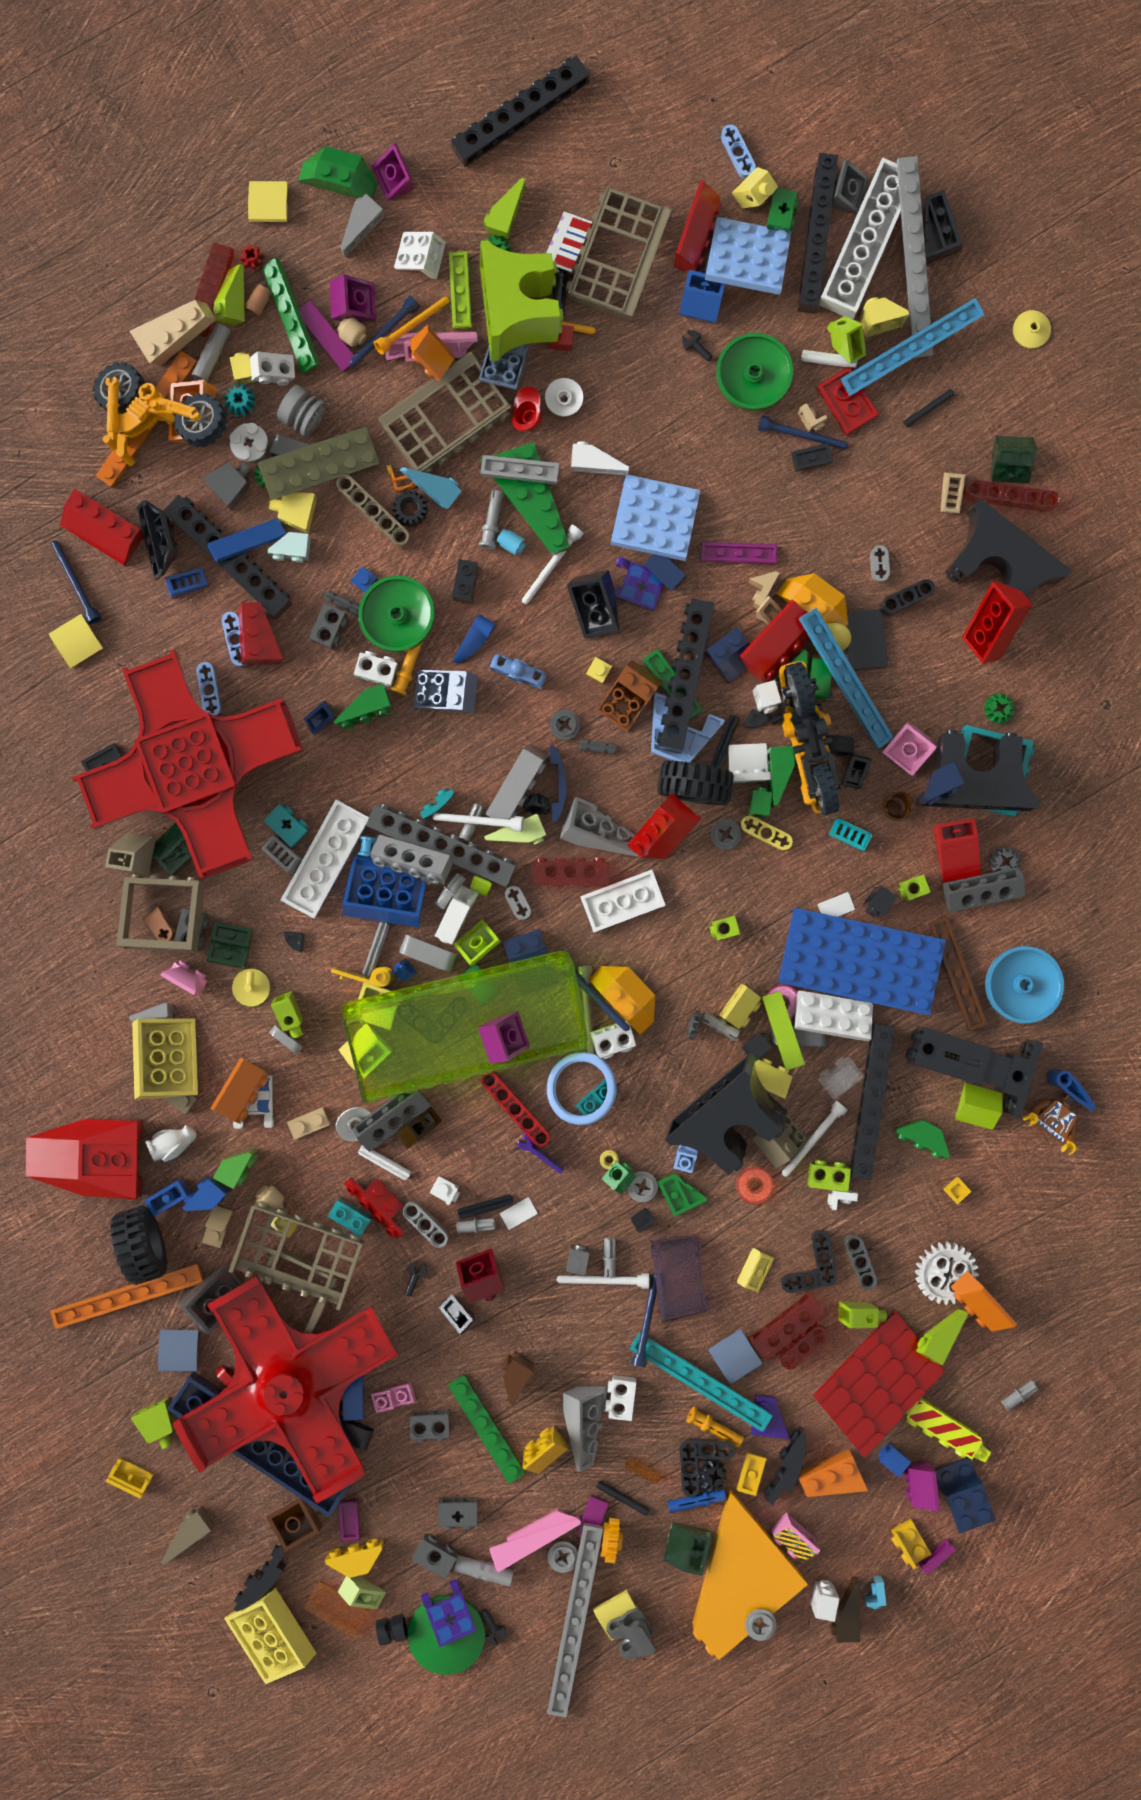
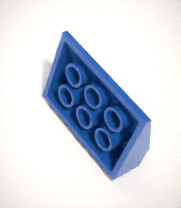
[342,855,427,928]

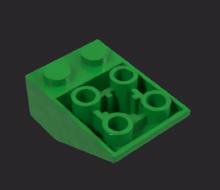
[334,684,394,730]

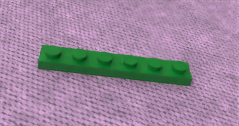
[262,258,320,374]
[448,1373,526,1484]

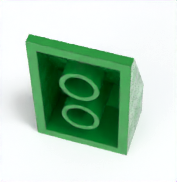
[767,746,797,808]

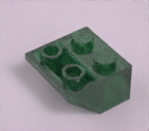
[991,436,1037,483]
[153,822,193,876]
[664,1522,711,1576]

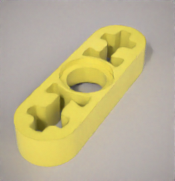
[740,816,793,851]

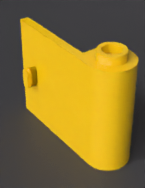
[331,967,395,987]

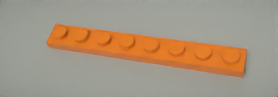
[96,351,197,488]
[50,1263,204,1329]

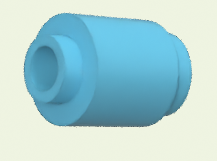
[496,529,526,555]

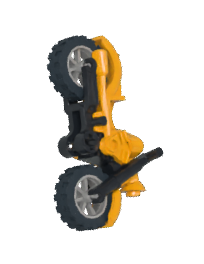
[770,661,842,816]

